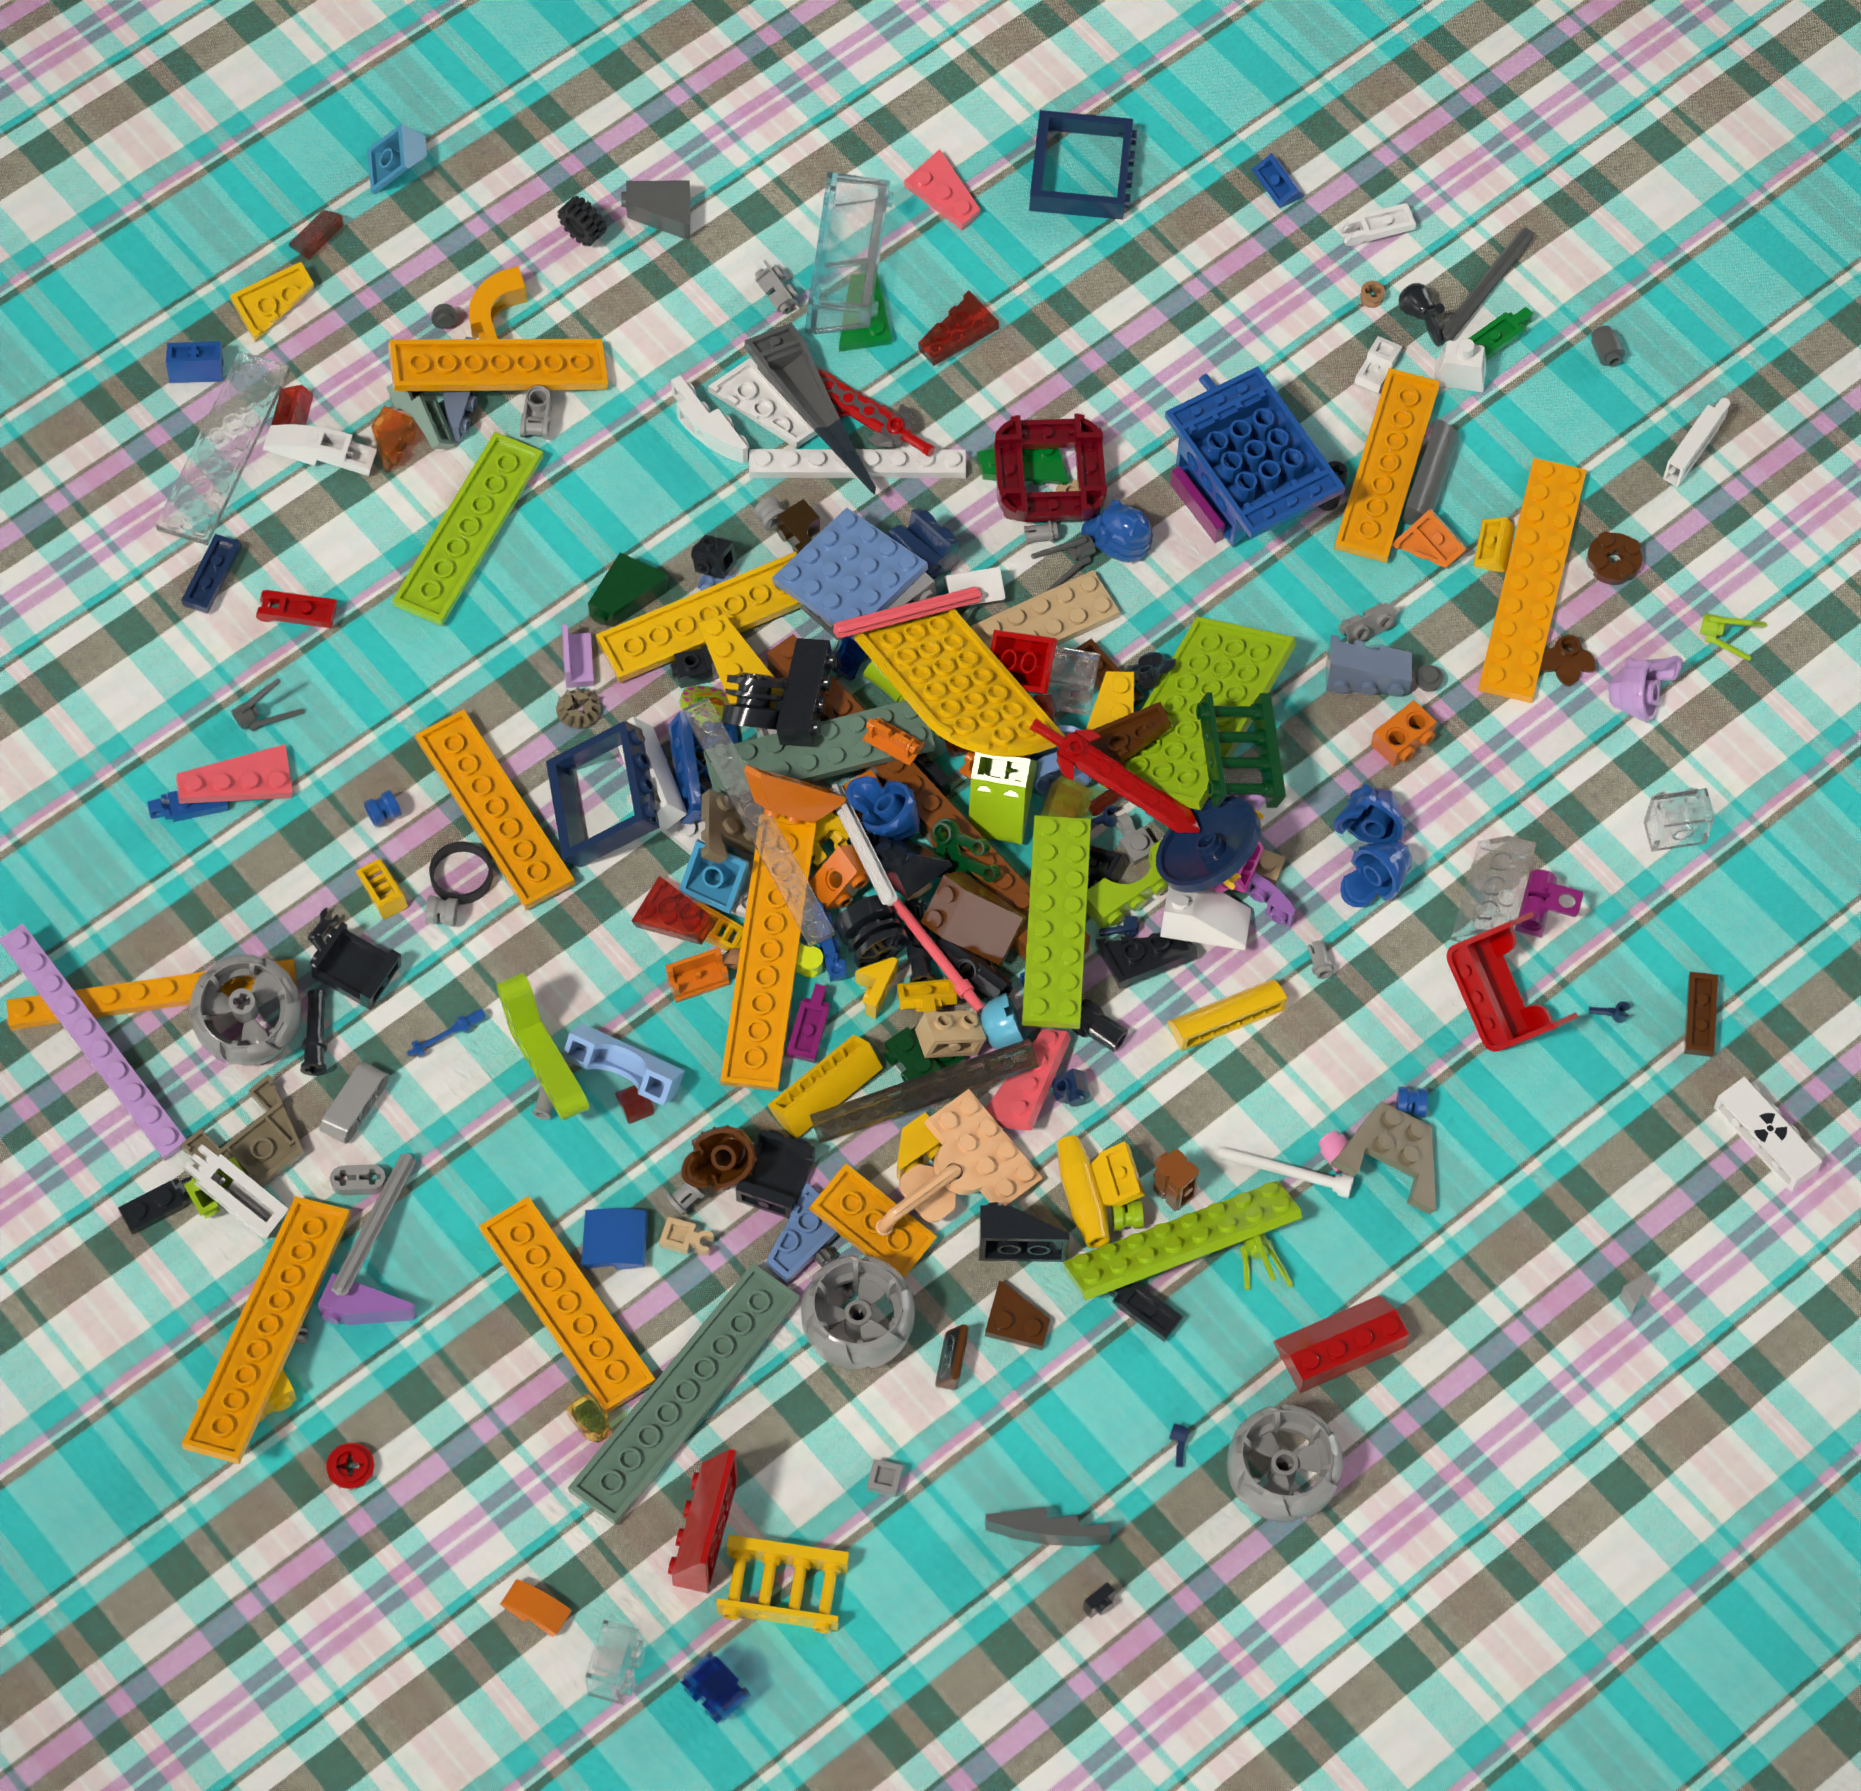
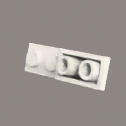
[671,375,749,464]
[263,424,377,476]

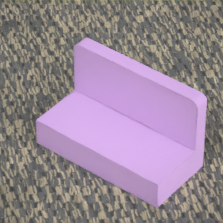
[562,624,594,688]

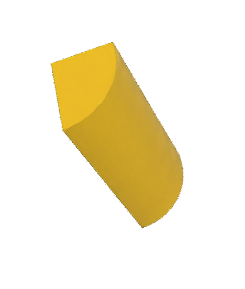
[1167,979,1287,1052]
[768,1034,883,1139]

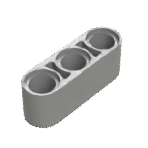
[320,1061,389,1144]

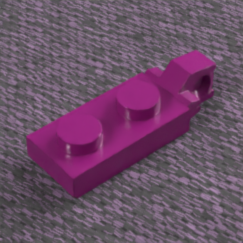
[787,984,830,1063]

